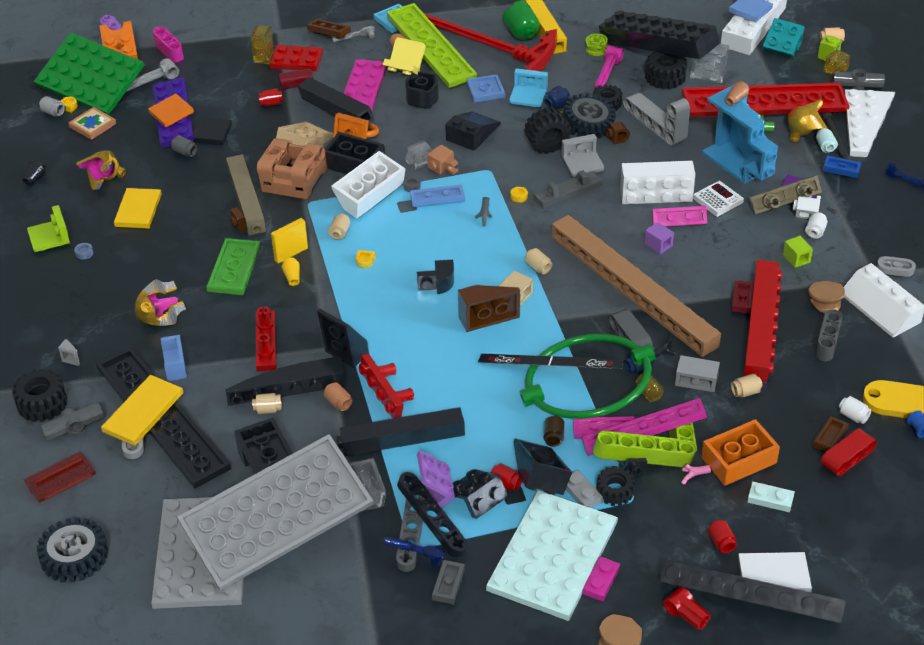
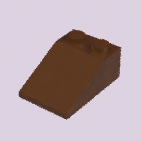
[458,285,520,332]

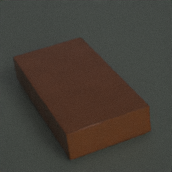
[812,416,849,452]

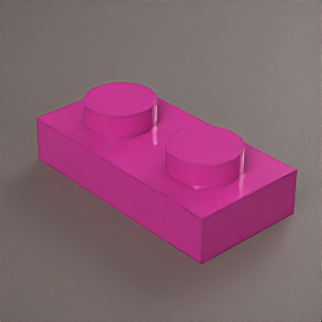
[583,556,621,602]

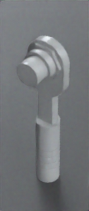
[332,26,376,43]

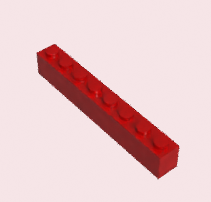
[744,260,782,382]

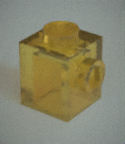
[824,50,850,75]

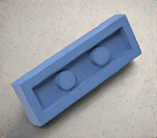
[410,185,465,207]

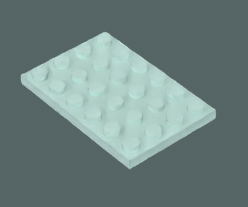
[486,490,618,621]

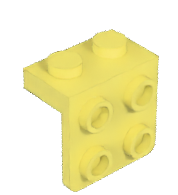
[383,38,426,76]

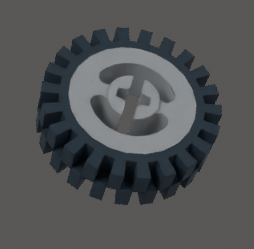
[37,517,108,583]

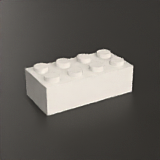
[620,161,695,204]

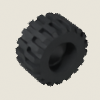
[645,52,687,89]
[524,107,571,154]
[12,369,67,422]

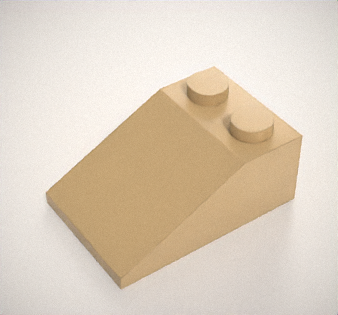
[276,122,333,146]

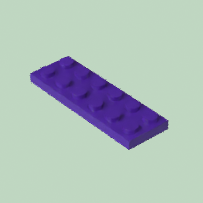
[153,77,194,148]

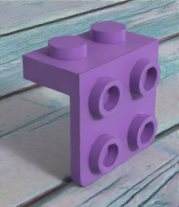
[417,451,455,508]

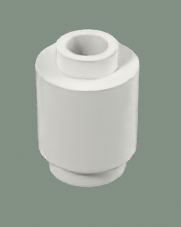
[805,212,827,239]
[839,396,871,424]

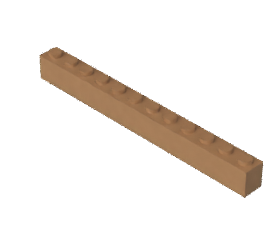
[552,215,721,357]

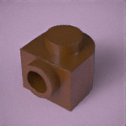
[606,122,630,144]

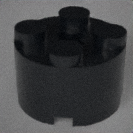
[405,71,439,109]

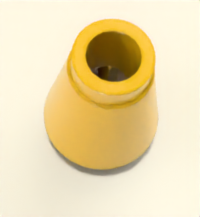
[282,258,300,286]

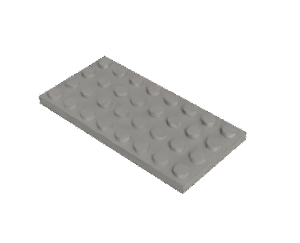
[177,434,374,591]

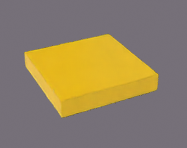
[271,218,308,263]

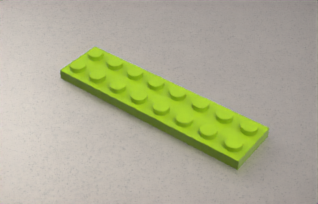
[387,3,477,88]

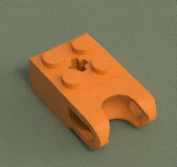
[99,21,138,59]

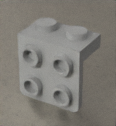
[561,134,604,177]

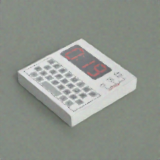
[693,181,744,217]

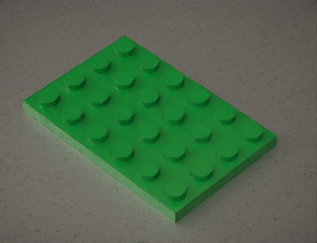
[34,32,145,115]

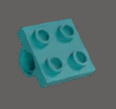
[763,18,805,57]

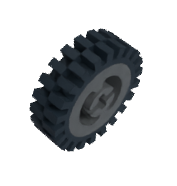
[563,93,616,138]

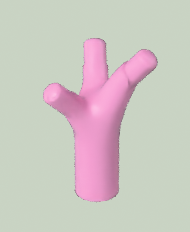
[681,464,711,485]

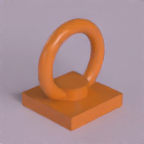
[333,113,379,139]

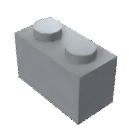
[675,355,720,393]

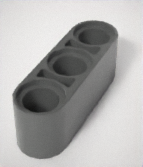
[609,309,653,352]
[816,309,842,362]

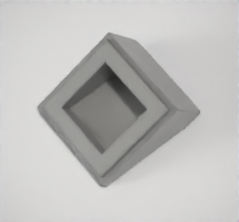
[58,339,80,366]

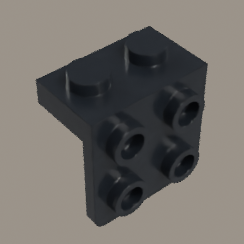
[453,469,508,519]

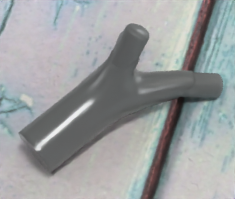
[475,197,492,226]

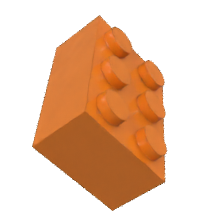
[701,419,780,486]

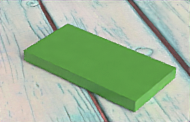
[206,238,261,295]

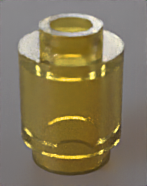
[636,374,664,402]

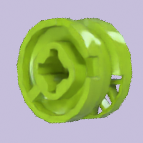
[585,34,608,56]

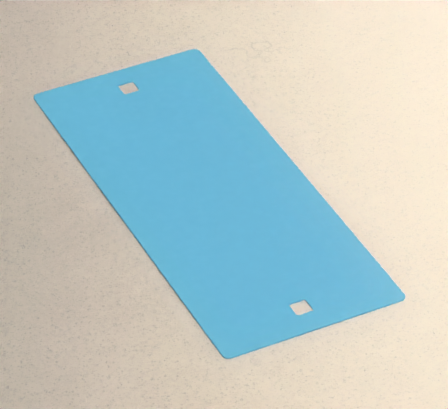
[308,170,634,549]

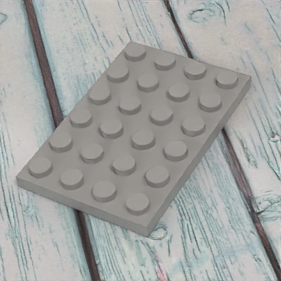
[151,497,244,609]

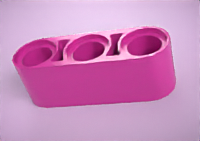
[153,27,184,62]

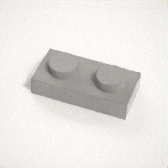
[566,470,603,508]

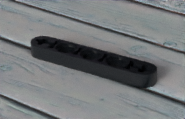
[397,472,467,557]

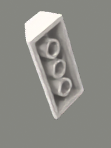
[331,151,405,219]
[844,263,924,338]

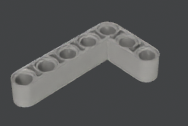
[623,92,690,146]

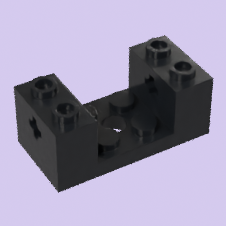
[234,417,293,475]

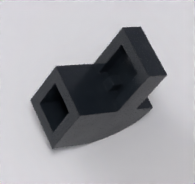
[417,259,454,294]

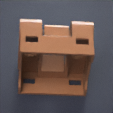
[257,138,328,200]

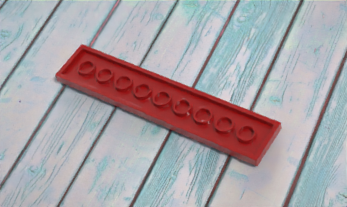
[681,83,850,117]

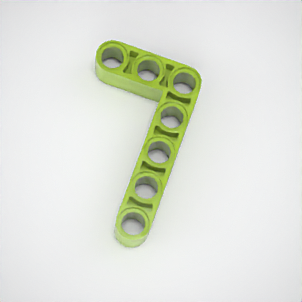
[593,422,697,467]

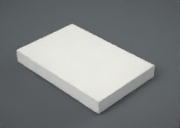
[738,552,812,592]

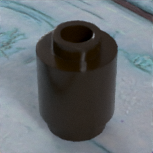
[543,416,565,447]

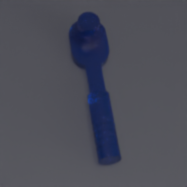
[885,162,924,187]
[383,536,445,565]

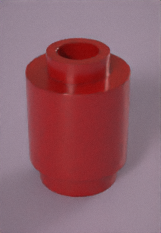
[258,88,283,107]
[491,463,522,491]
[707,520,737,554]

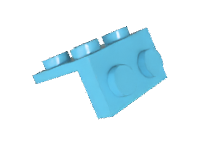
[509,68,548,107]

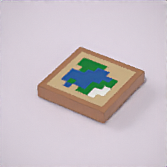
[68,107,116,140]

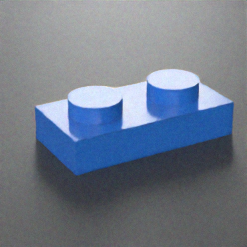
[823,156,862,178]

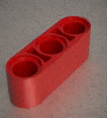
[821,429,877,476]

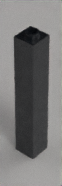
[297,77,374,124]
[337,407,465,456]

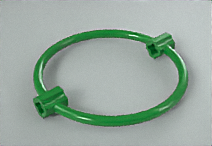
[519,334,656,419]

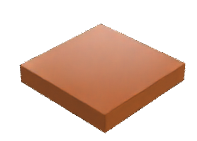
[148,94,194,127]

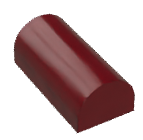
[278,68,313,90]

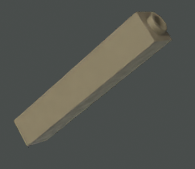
[226,154,266,236]

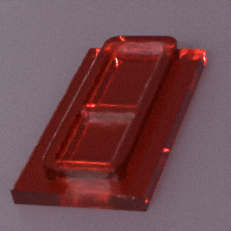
[24,451,96,503]

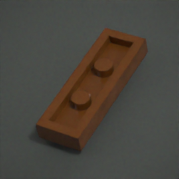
[306,19,351,39]

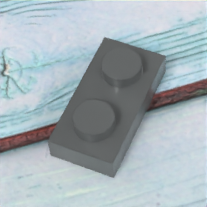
[432,560,465,605]

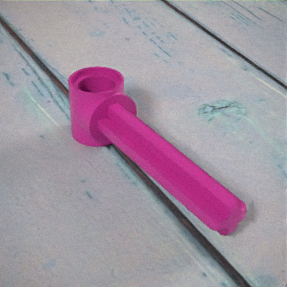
[594,45,624,88]

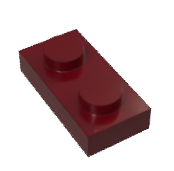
[732,280,754,314]

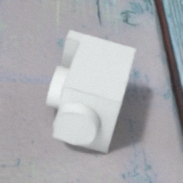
[793,196,821,219]

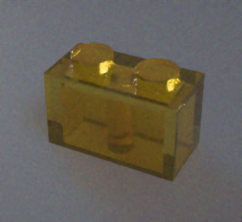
[250,25,274,64]

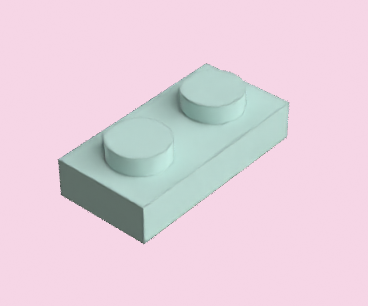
[748,482,795,512]

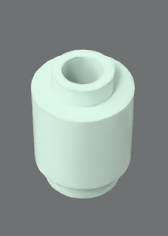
[816,128,838,153]

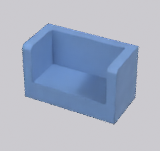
[161,335,187,381]

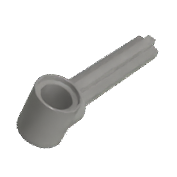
[126,58,179,92]

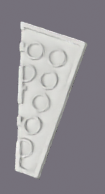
[844,89,895,157]

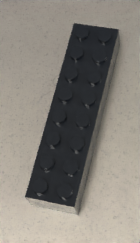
[599,10,720,60]

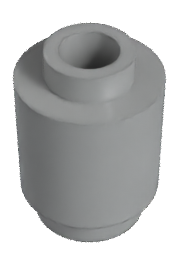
[39,96,65,117]

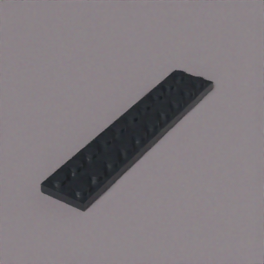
[96,347,231,489]

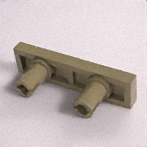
[749,175,822,214]

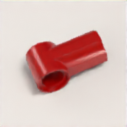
[663,587,711,630]

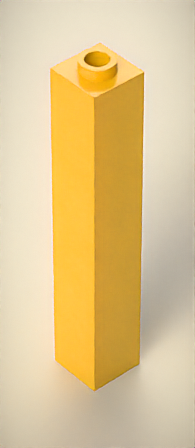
[520,0,567,54]

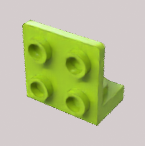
[27,205,70,252]

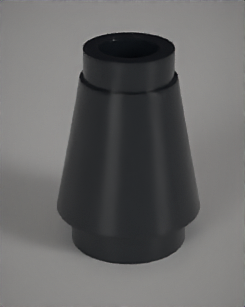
[22,160,46,186]

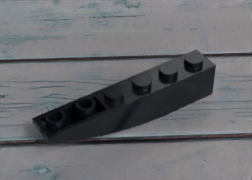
[225,356,346,406]

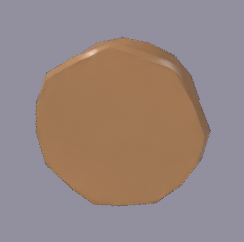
[808,281,845,314]
[598,614,642,645]

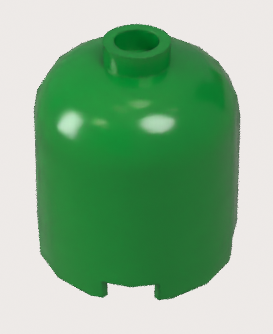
[502,1,540,41]

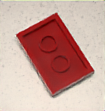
[270,45,323,71]

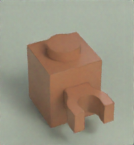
[427,145,458,175]

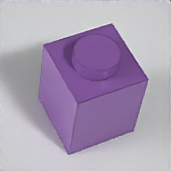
[644,222,674,254]

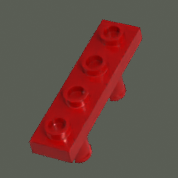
[256,307,276,371]
[359,353,414,419]

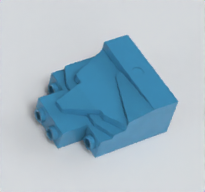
[702,85,778,184]

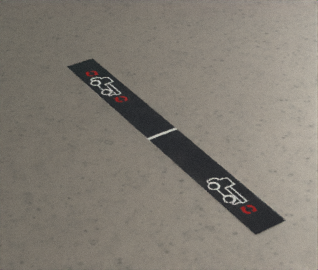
[478,354,624,369]

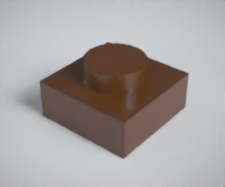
[230,207,247,233]

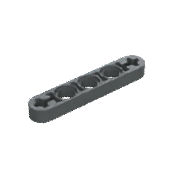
[396,483,427,572]

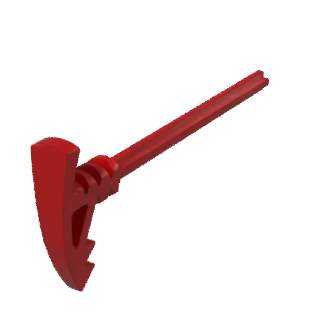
[424,13,558,71]

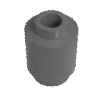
[171,135,198,157]

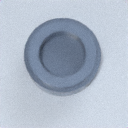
[74,243,94,259]

